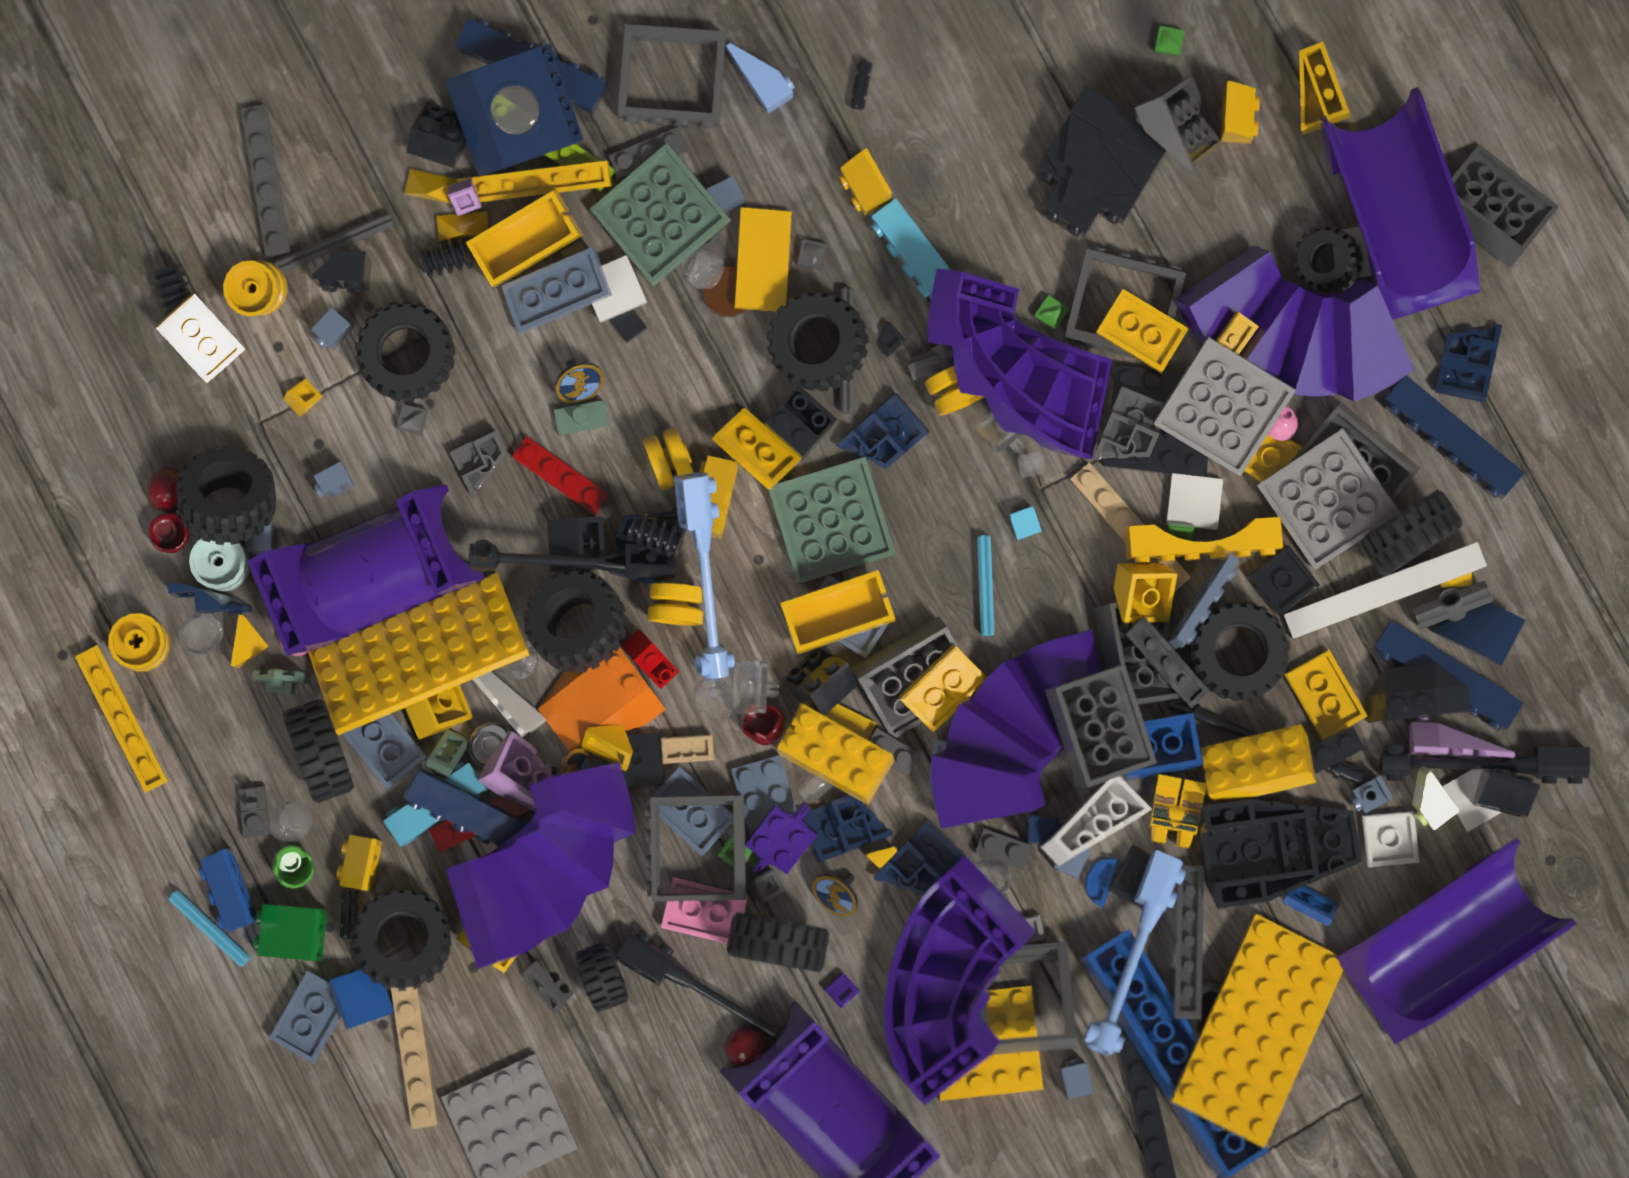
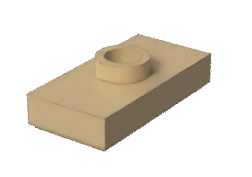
[661,734,714,764]

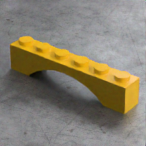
[1124,517,1283,563]

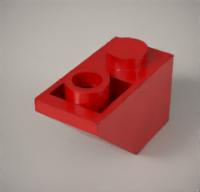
[620,629,679,689]

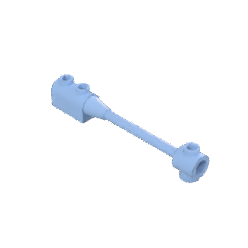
[674,472,735,679]
[1083,850,1186,1056]

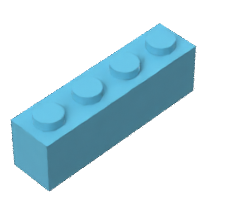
[871,199,950,299]
[383,762,488,847]

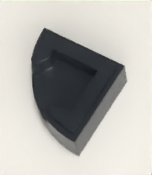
[881,322,906,358]

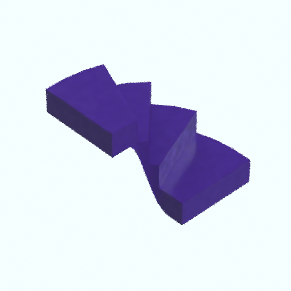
[1174,245,1414,401]
[928,268,1112,460]
[931,629,1102,829]
[446,762,635,969]
[884,855,1036,1105]

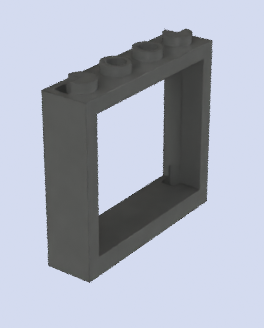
[618,24,727,129]
[1064,247,1186,359]
[646,796,746,902]
[978,942,1077,1055]

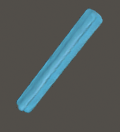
[977,535,995,636]
[168,890,250,967]

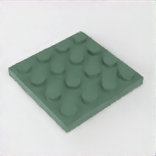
[590,143,731,286]
[769,457,896,585]

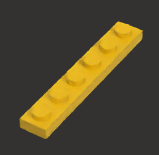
[457,161,611,203]
[75,645,169,793]

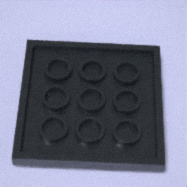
[1104,365,1209,477]

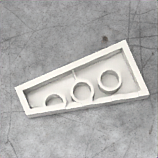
[1041,776,1152,866]

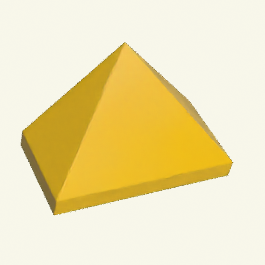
[404,169,458,205]
[437,211,489,242]
[231,615,268,668]
[581,724,633,771]

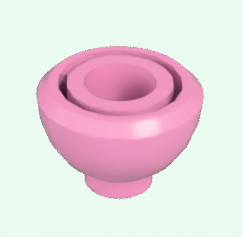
[1268,407,1298,441]

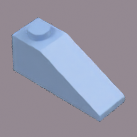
[726,43,795,113]

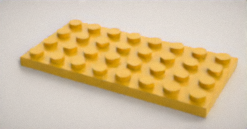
[308,572,530,735]
[1170,914,1344,1148]

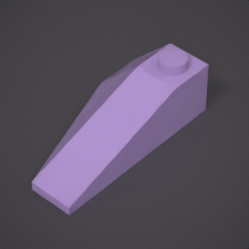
[1408,718,1515,759]
[478,731,554,812]

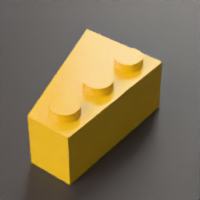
[1299,42,1351,135]
[699,456,739,539]

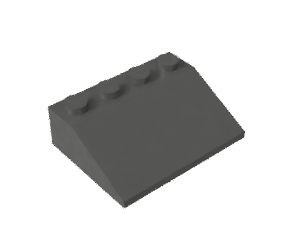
[1135,75,1222,169]
[1452,144,1559,268]
[1290,402,1420,500]
[1094,596,1187,706]
[851,617,959,739]
[1045,664,1157,788]

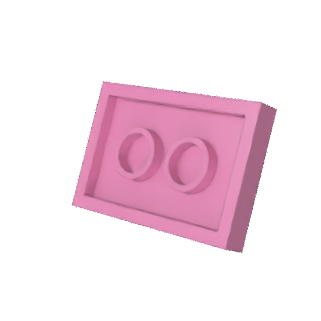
[661,877,748,944]

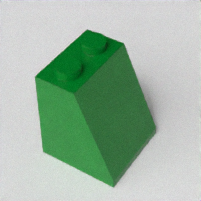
[254,904,328,962]

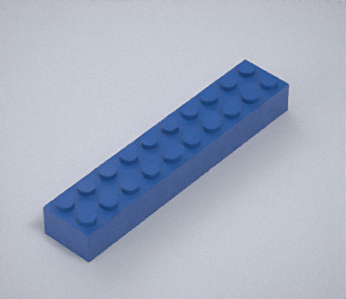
[1080,929,1269,1178]

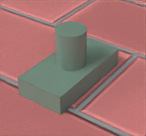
[554,400,609,436]
[426,729,470,777]

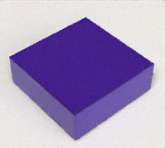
[824,972,860,1008]

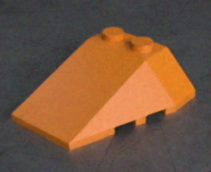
[538,648,666,750]

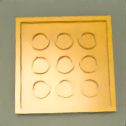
[939,986,1043,1101]

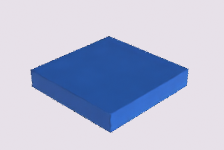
[329,970,394,1030]

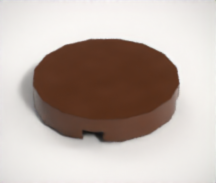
[703,267,747,318]

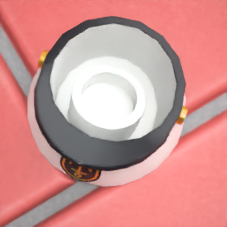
[469,722,510,767]

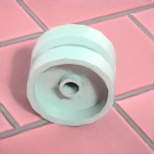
[189,539,250,592]

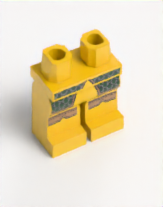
[1149,774,1207,849]

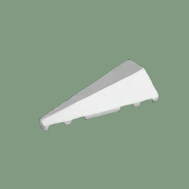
[472,671,546,738]

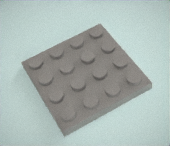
[1153,336,1296,476]
[1257,428,1401,570]
[441,1054,578,1178]

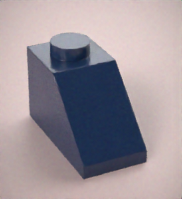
[1027,816,1063,844]

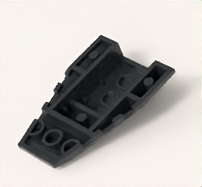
[1198,799,1362,909]

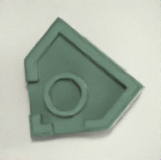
[252,669,307,694]

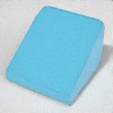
[1009,506,1042,540]

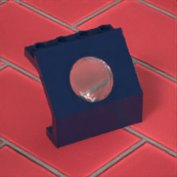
[445,43,584,176]

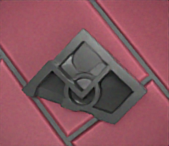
[448,428,507,496]

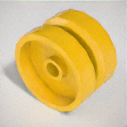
[223,260,288,316]
[925,366,984,416]
[642,426,693,491]
[647,583,704,626]
[109,613,170,672]

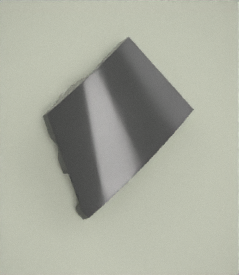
[1093,385,1165,460]

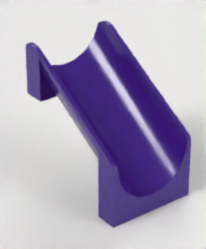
[1320,87,1480,320]
[248,485,485,656]
[1336,837,1577,1044]
[719,1001,941,1178]

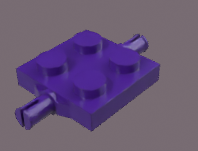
[745,802,817,875]

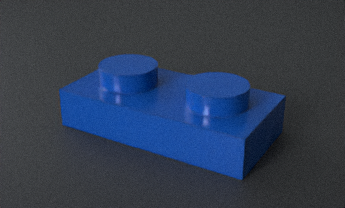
[1283,886,1339,927]

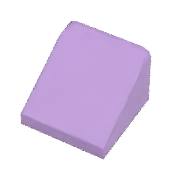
[448,178,481,216]

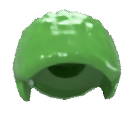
[272,845,314,888]

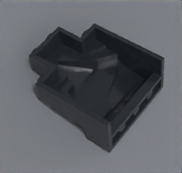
[1036,85,1168,237]

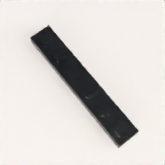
[1239,725,1365,801]
[1120,1034,1176,1178]

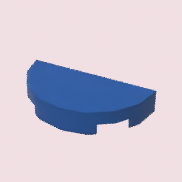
[1085,858,1119,908]

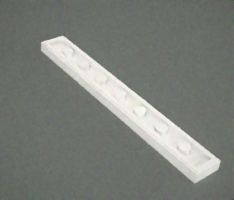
[1284,542,1487,639]

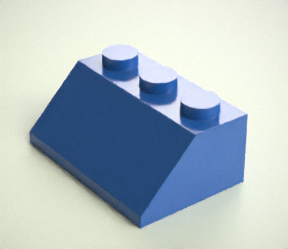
[1124,713,1203,781]
[198,849,257,933]

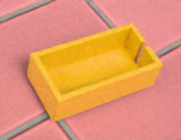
[466,190,583,287]
[781,570,895,654]
[777,704,894,805]
[1201,724,1316,804]

